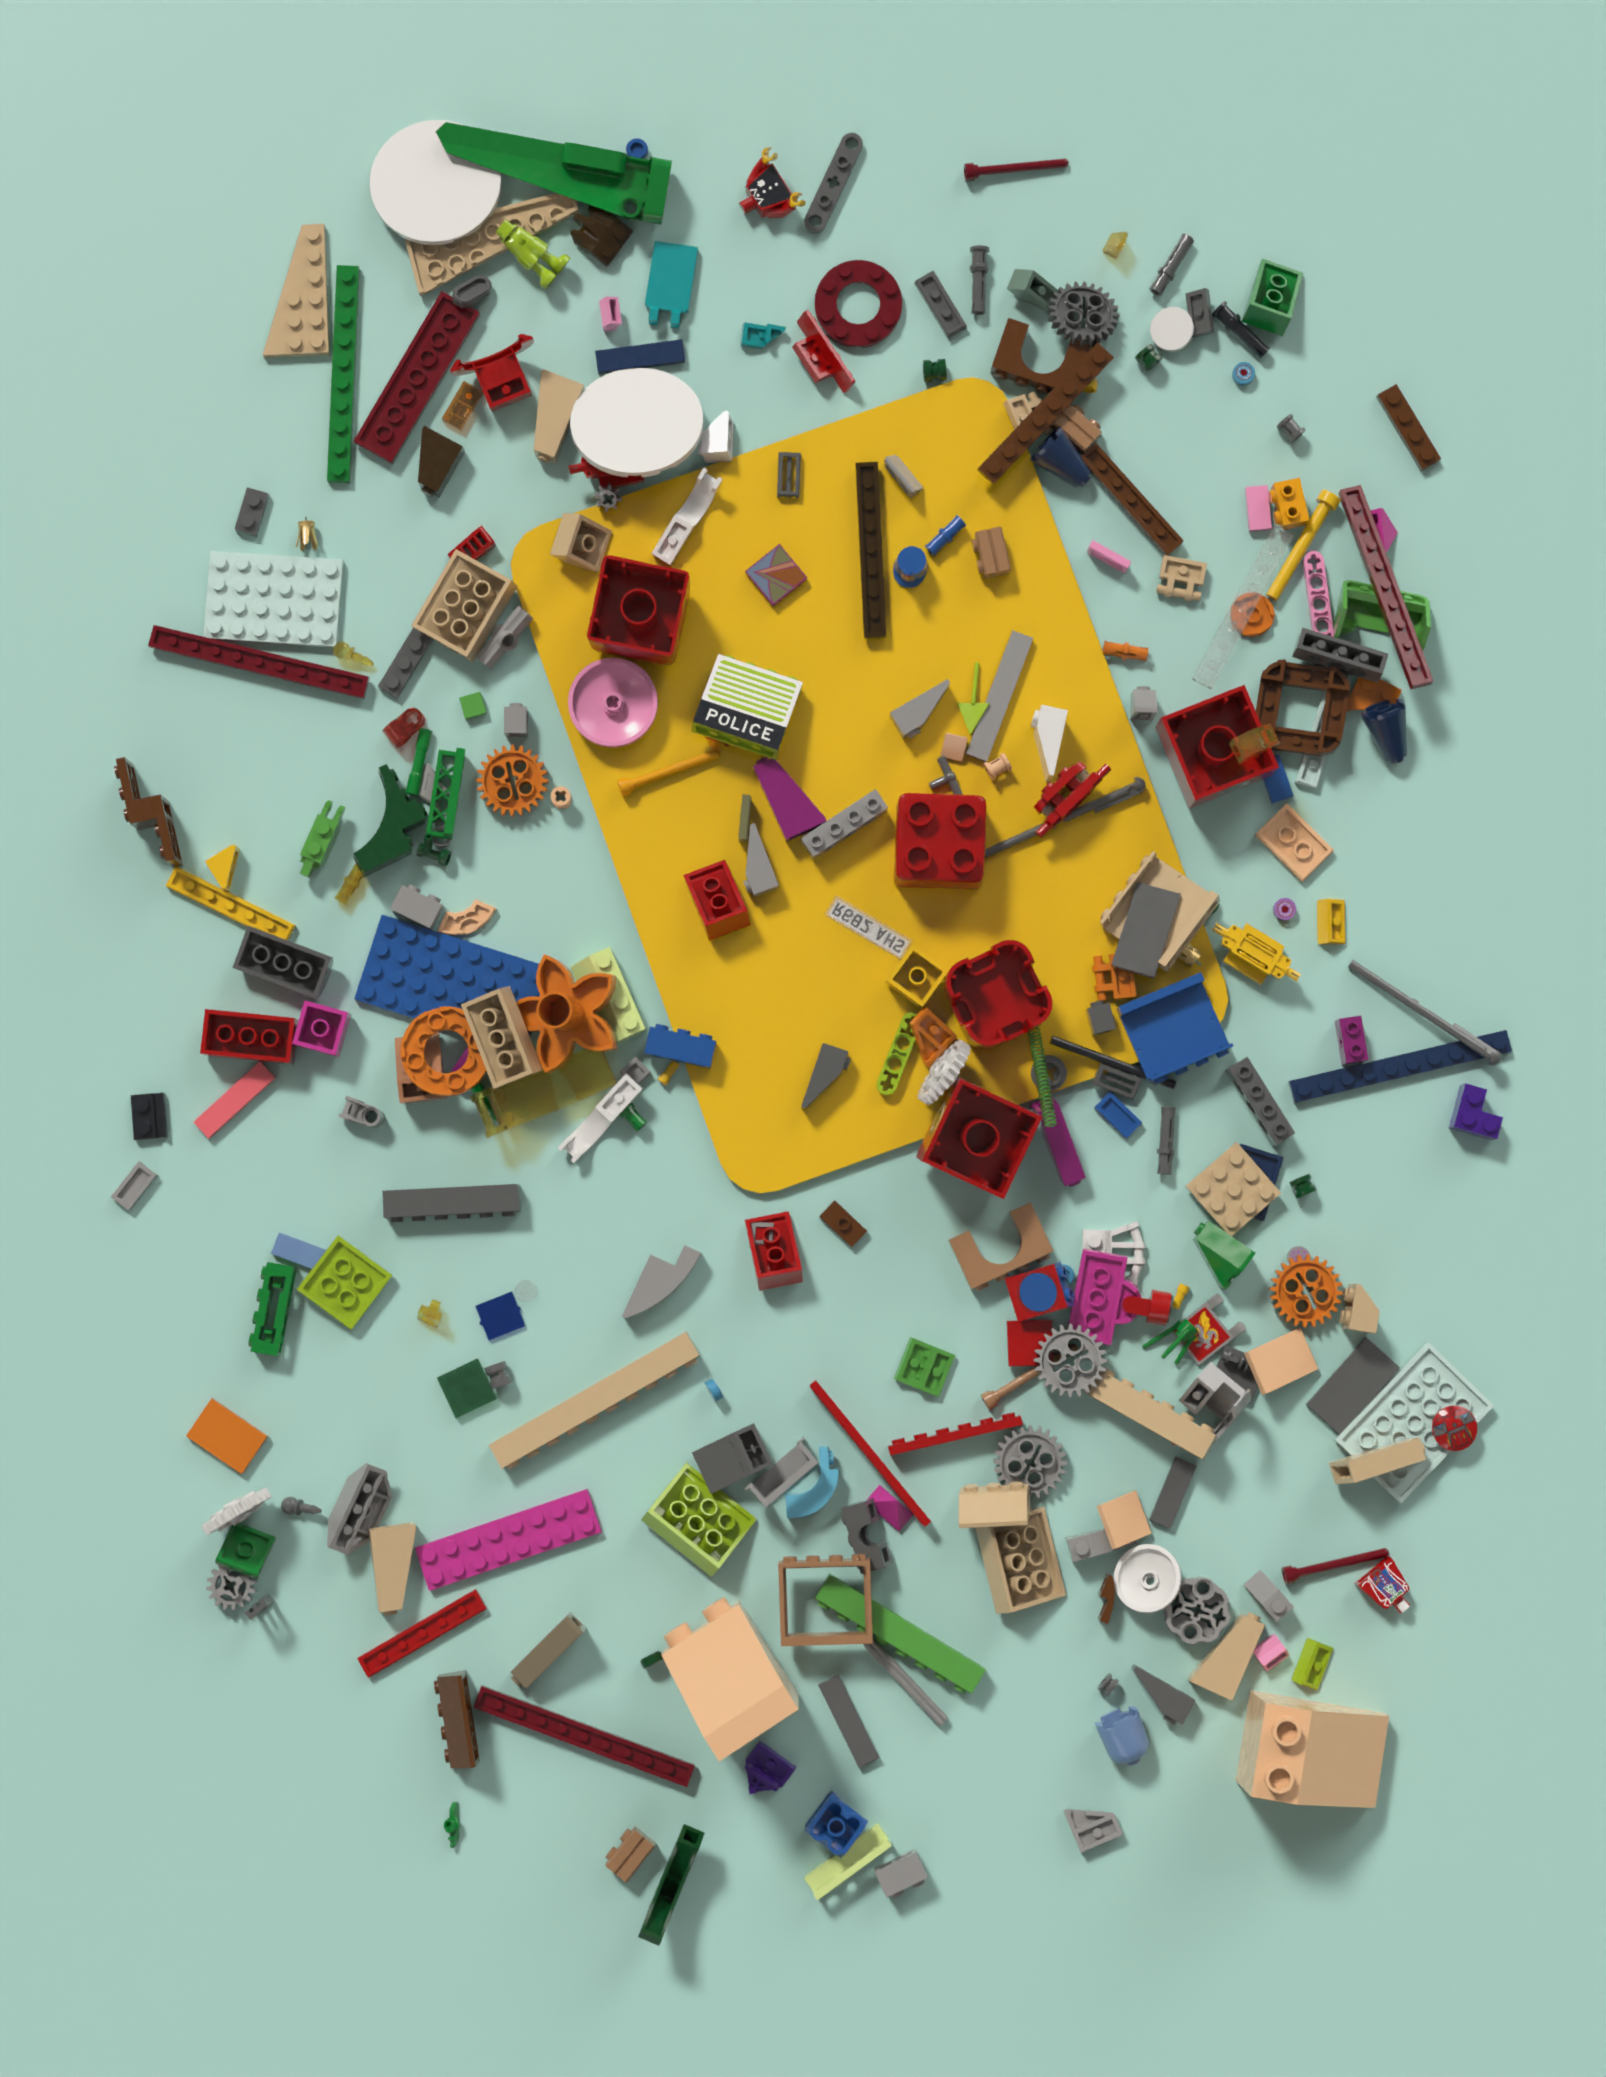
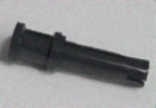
[1212,301,1270,359]

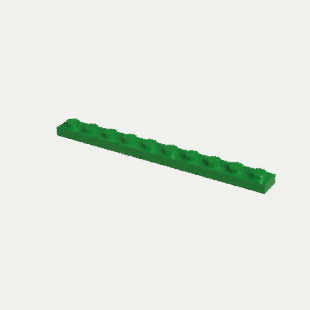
[327,265,360,483]

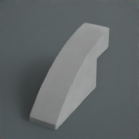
[622,1245,701,1318]

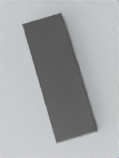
[914,270,967,339]
[1149,1457,1196,1529]

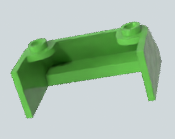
[1334,580,1431,651]

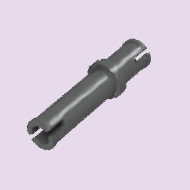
[1149,234,1194,296]
[1157,1106,1176,1175]

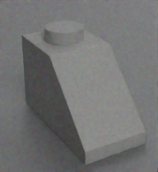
[1130,686,1157,721]
[1243,1570,1294,1622]

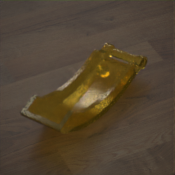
[470,1049,617,1138]

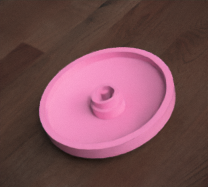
[568,658,658,748]

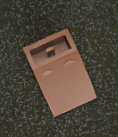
[395,1032,447,1105]

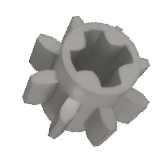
[594,483,622,512]

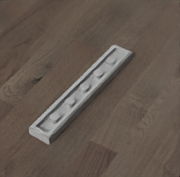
[966,630,1033,762]

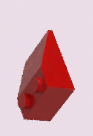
[683,860,751,941]
[745,1211,803,1291]

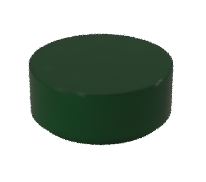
[640,1651,663,1669]

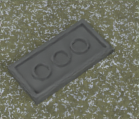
[1111,882,1181,979]
[1306,1337,1400,1434]

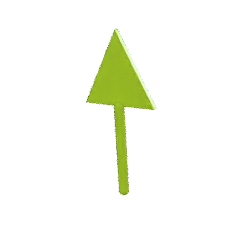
[957,662,990,735]

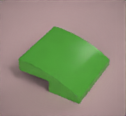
[894,1337,955,1397]

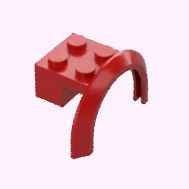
[450,334,534,412]

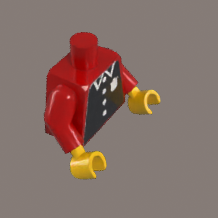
[739,147,806,218]

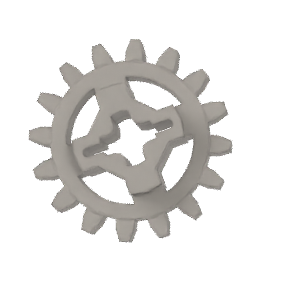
[206,1565,257,1610]

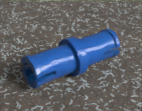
[925,515,966,556]

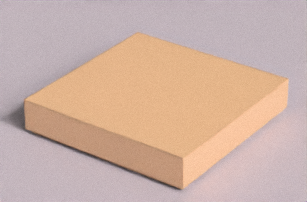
[1097,1491,1151,1549]

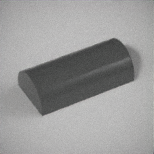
[232,926,333,999]

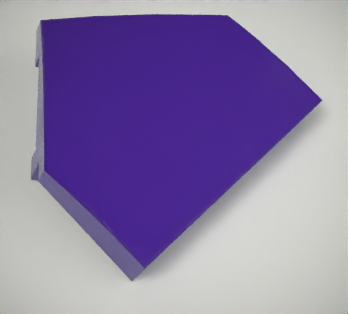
[745,1740,796,1794]

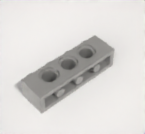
[801,789,888,860]

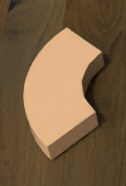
[437,899,496,936]

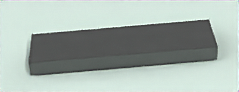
[818,1674,879,1768]

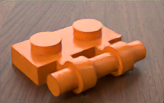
[1092,954,1136,1001]

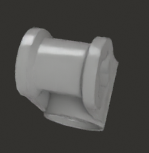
[338,1096,384,1128]

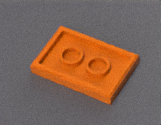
[186,1398,268,1474]

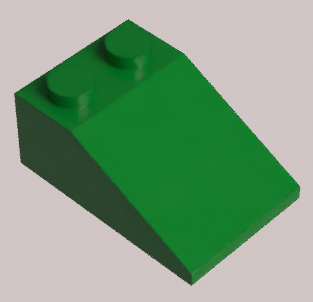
[1241,258,1303,336]

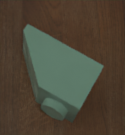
[1007,269,1058,311]

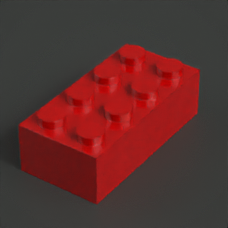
[200,1009,299,1065]

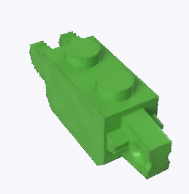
[300,800,345,878]

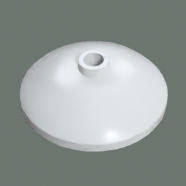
[1114,1544,1182,1613]

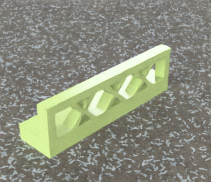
[804,1823,892,1900]

